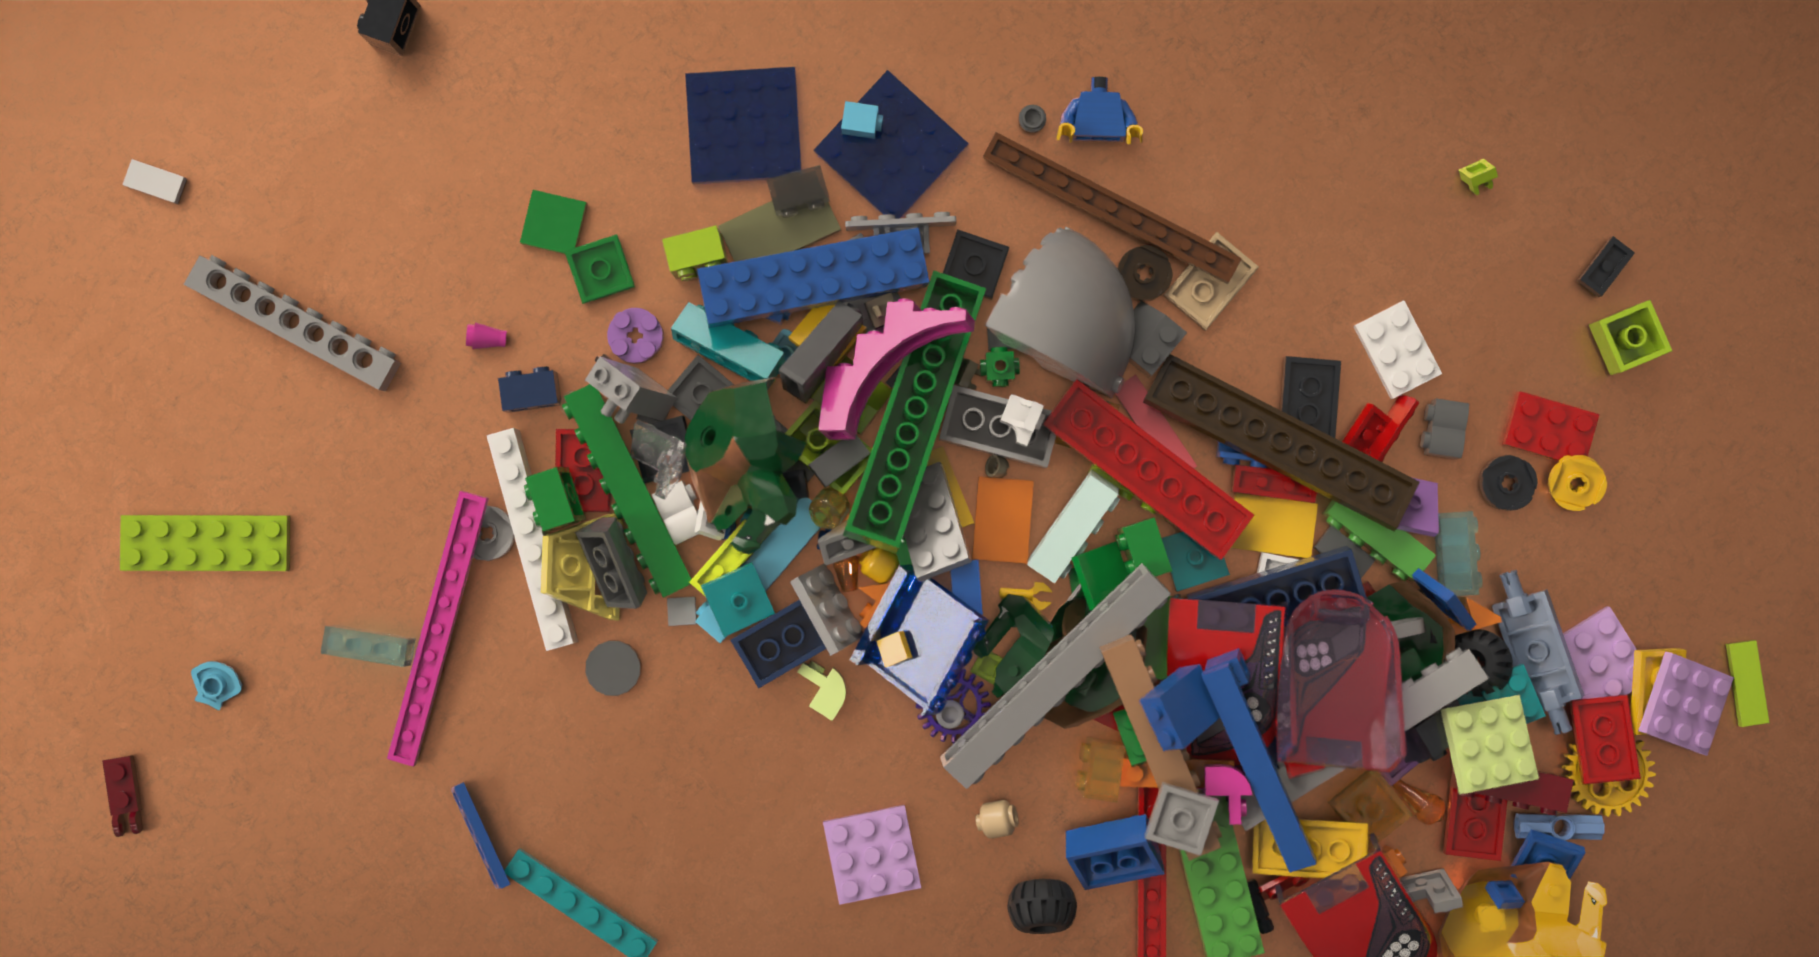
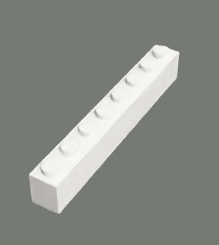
[486,428,578,651]

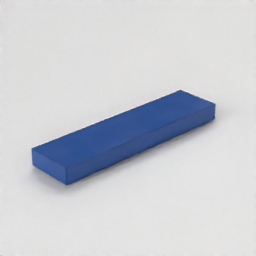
[451,782,510,889]

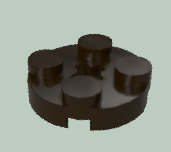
[1117,245,1173,301]

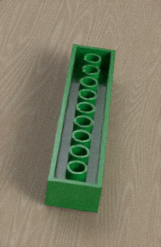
[843,270,986,554]

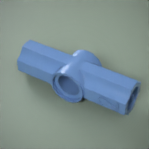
[1514,813,1604,840]

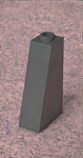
[779,301,863,404]

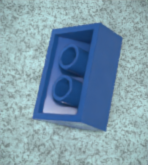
[1066,814,1165,890]

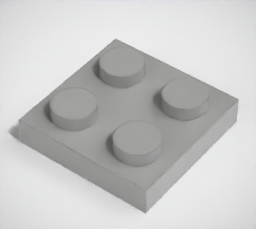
[1144,782,1219,856]

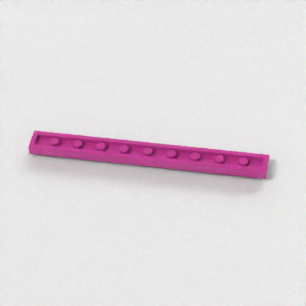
[387,491,489,767]

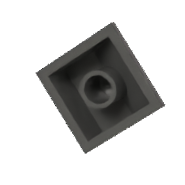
[1129,301,1187,378]

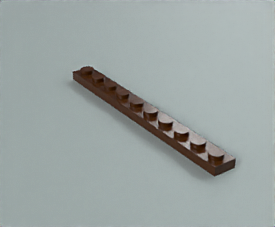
[983,132,1242,284]

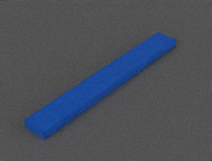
[1202,663,1317,872]

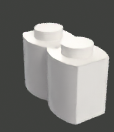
[652,481,699,545]

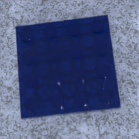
[685,67,802,184]
[813,70,969,219]

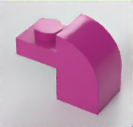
[1205,764,1252,824]

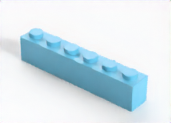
[695,498,830,643]

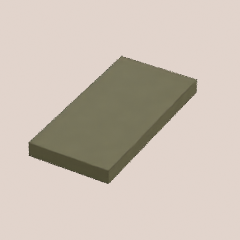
[718,179,841,262]

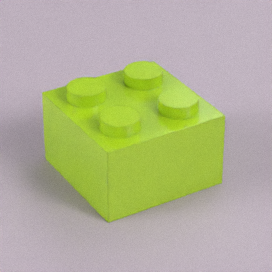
[662,225,729,281]
[1589,300,1672,375]

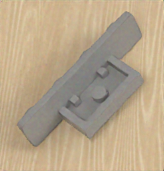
[845,212,957,255]

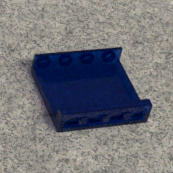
[850,564,989,717]

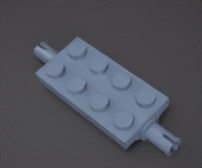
[1492,570,1584,735]

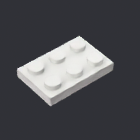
[1353,301,1442,399]

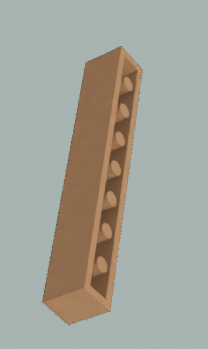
[1099,634,1222,861]

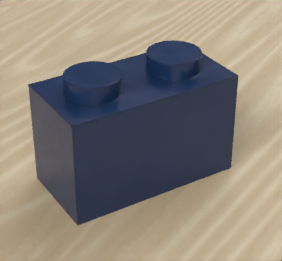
[498,366,561,413]

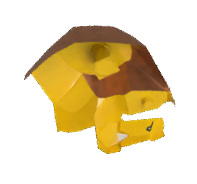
[1438,862,1607,957]

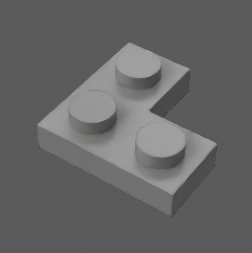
[1391,868,1463,913]

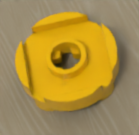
[1548,455,1607,511]

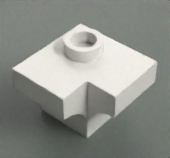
[1000,394,1045,447]

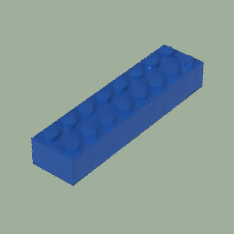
[697,227,929,328]

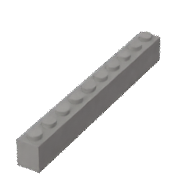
[940,563,1171,789]
[1227,647,1489,831]

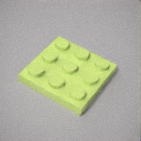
[1441,695,1539,794]

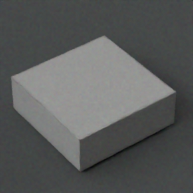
[667,597,697,626]

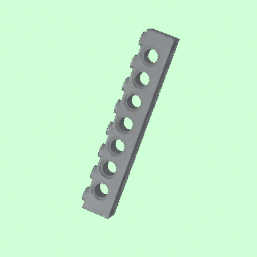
[184,255,401,392]

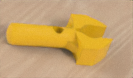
[999,582,1052,610]

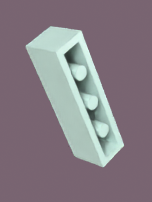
[1027,469,1120,583]

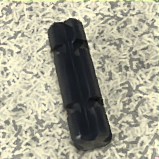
[1247,879,1274,934]

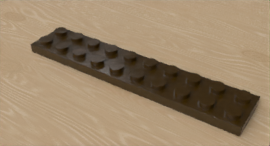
[1143,354,1420,532]

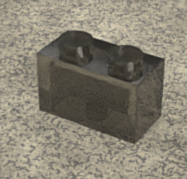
[766,165,830,218]

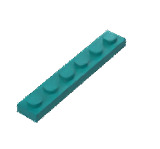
[504,848,658,957]

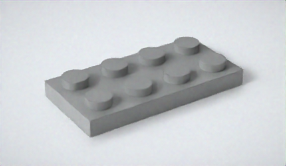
[904,462,972,582]

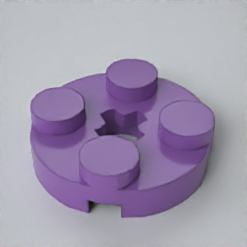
[607,308,664,364]

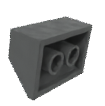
[575,517,647,609]

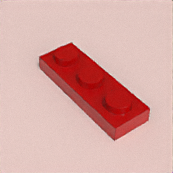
[1231,465,1317,503]

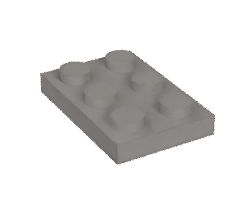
[790,564,864,656]

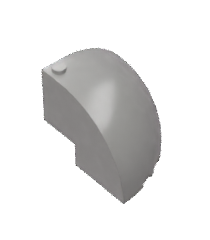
[985,227,1135,399]

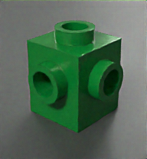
[980,347,1020,387]

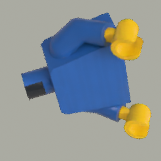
[1056,76,1143,144]

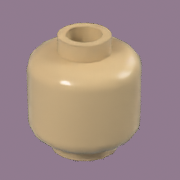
[976,800,1019,839]

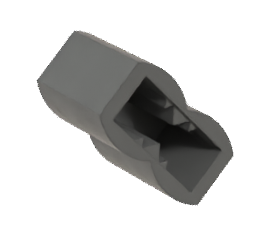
[1420,398,1469,460]

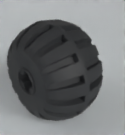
[1443,629,1513,697]
[1007,879,1077,934]

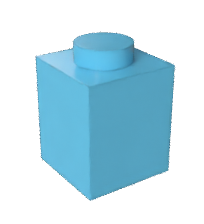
[841,101,883,139]

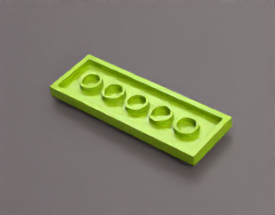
[120,515,290,571]

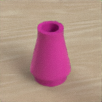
[466,322,507,349]

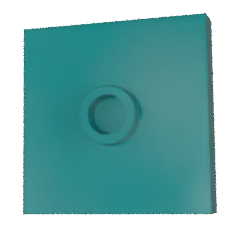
[1162,532,1230,592]
[701,562,775,637]

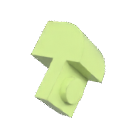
[797,660,846,721]

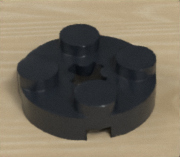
[1479,455,1538,511]

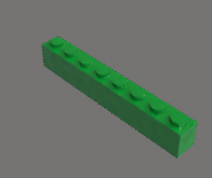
[562,384,692,598]

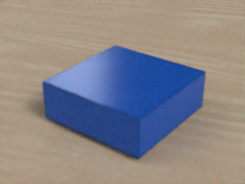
[1485,880,1525,909]

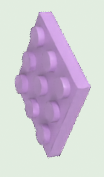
[1563,606,1637,700]
[1638,651,1734,756]
[823,805,921,905]

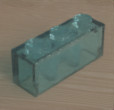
[1435,511,1483,596]
[320,625,416,667]

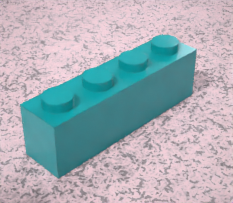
[671,302,785,390]

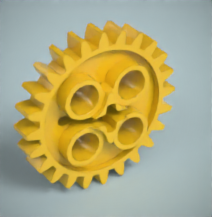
[1562,734,1656,817]

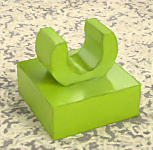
[1459,159,1498,195]

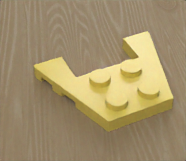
[541,512,623,621]

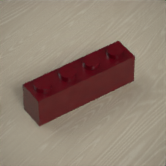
[1449,768,1574,816]

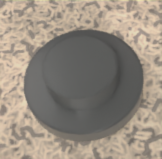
[1019,105,1046,133]

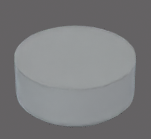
[936,700,964,729]

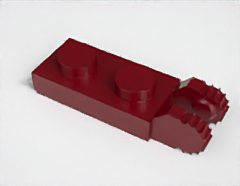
[102,755,142,837]

